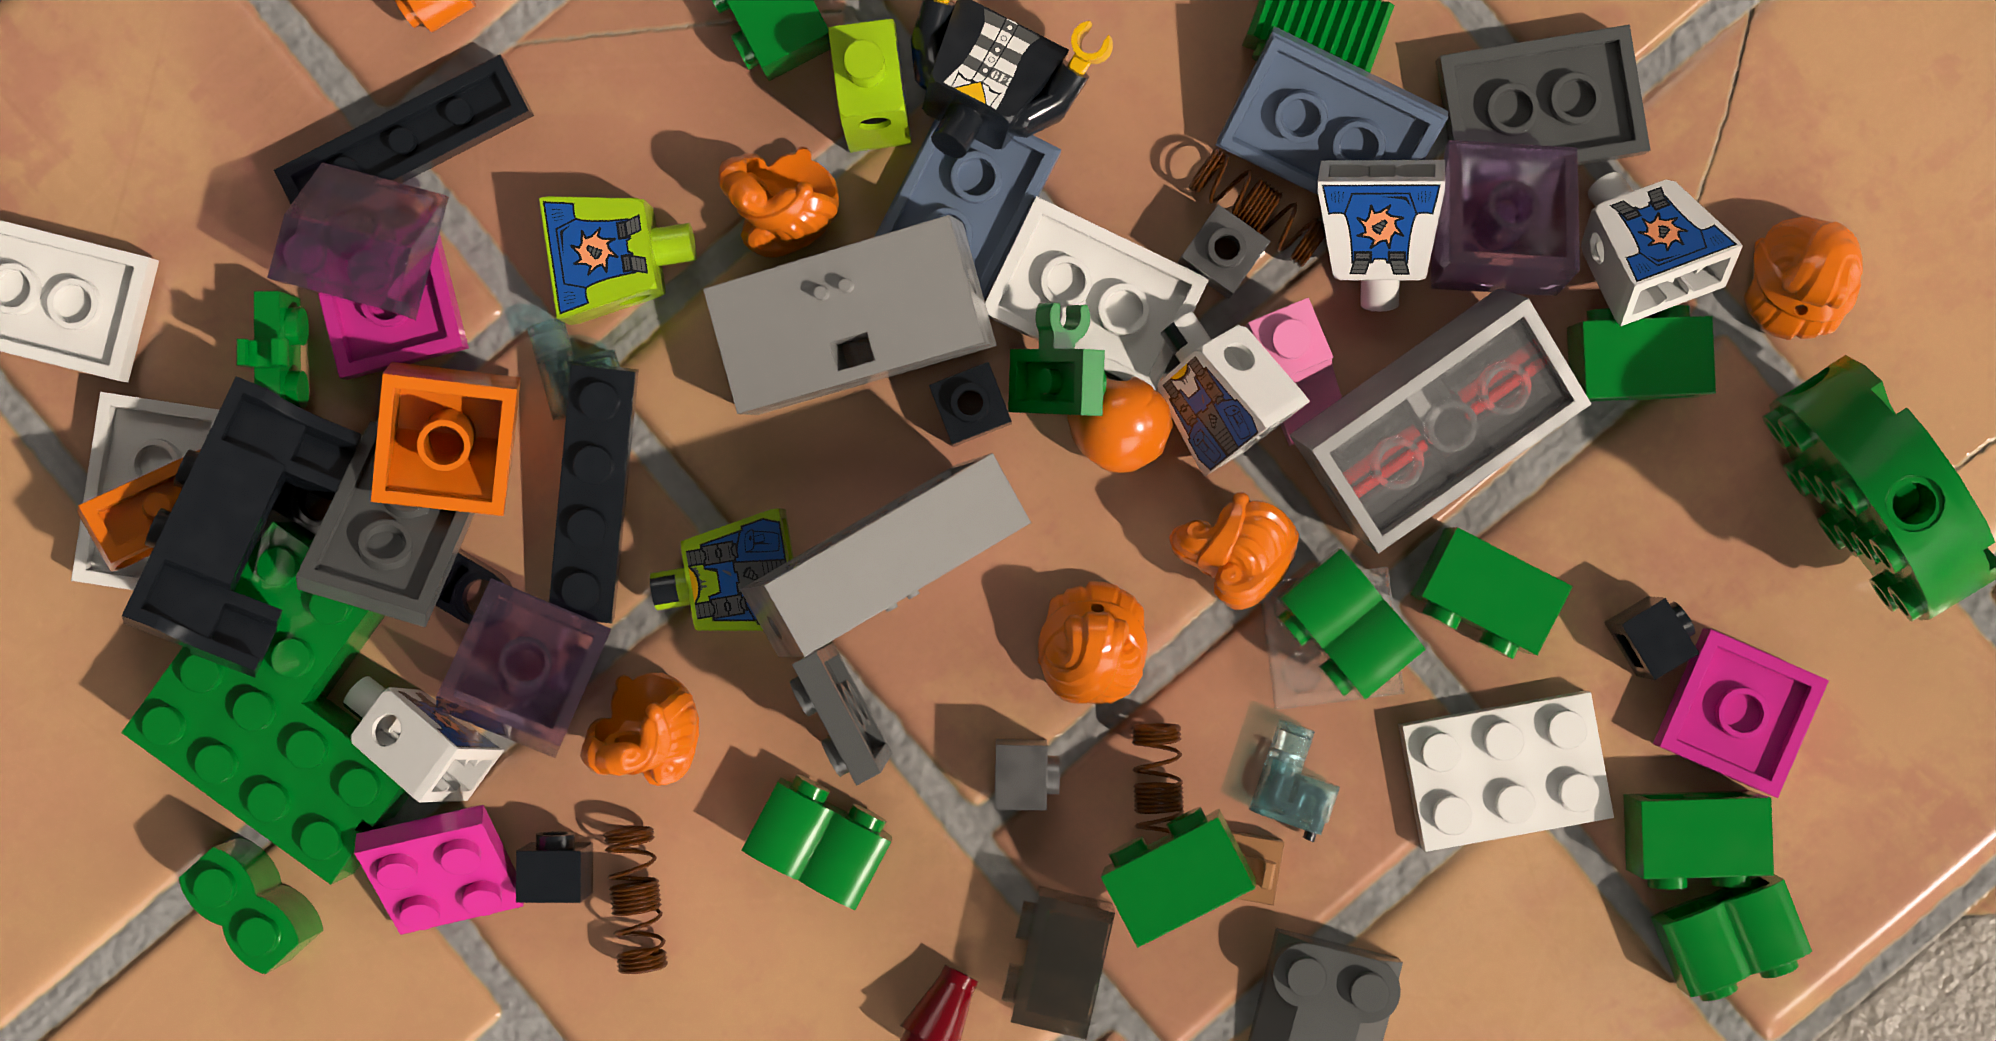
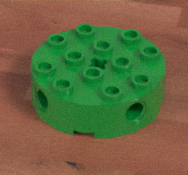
[1762,355,1996,622]

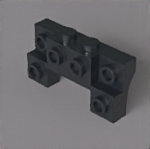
[122,376,362,678]

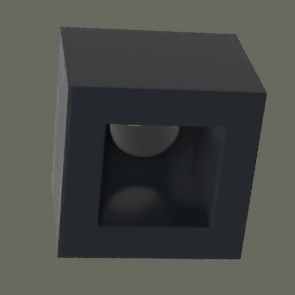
[929,362,1012,447]
[1604,596,1699,680]
[516,831,593,903]

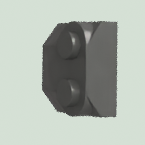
[1248,928,1403,1041]

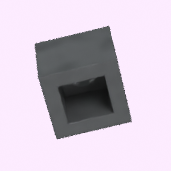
[1178,204,1271,299]
[995,739,1060,810]

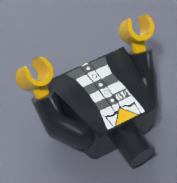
[910,0,1113,158]

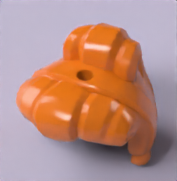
[717,146,839,258]
[1744,216,1863,340]
[1169,492,1299,610]
[1038,581,1148,704]
[580,673,699,786]

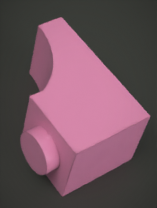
[1244,297,1342,446]

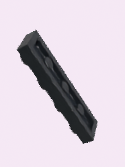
[274,54,534,230]
[548,362,639,624]

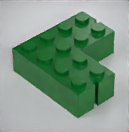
[121,522,410,885]

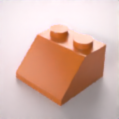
[371,362,521,516]

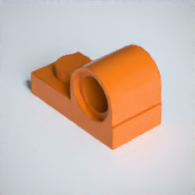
[77,449,201,572]

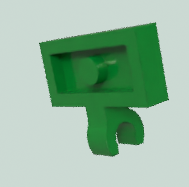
[236,291,309,409]
[1008,303,1107,416]

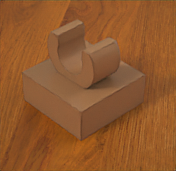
[1231,831,1284,906]

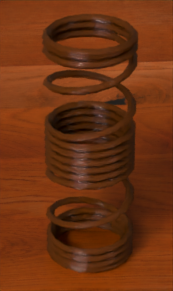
[1189,147,1326,268]
[1131,723,1184,834]
[603,826,668,974]

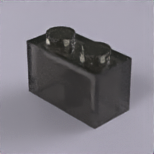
[1001,886,1115,1040]

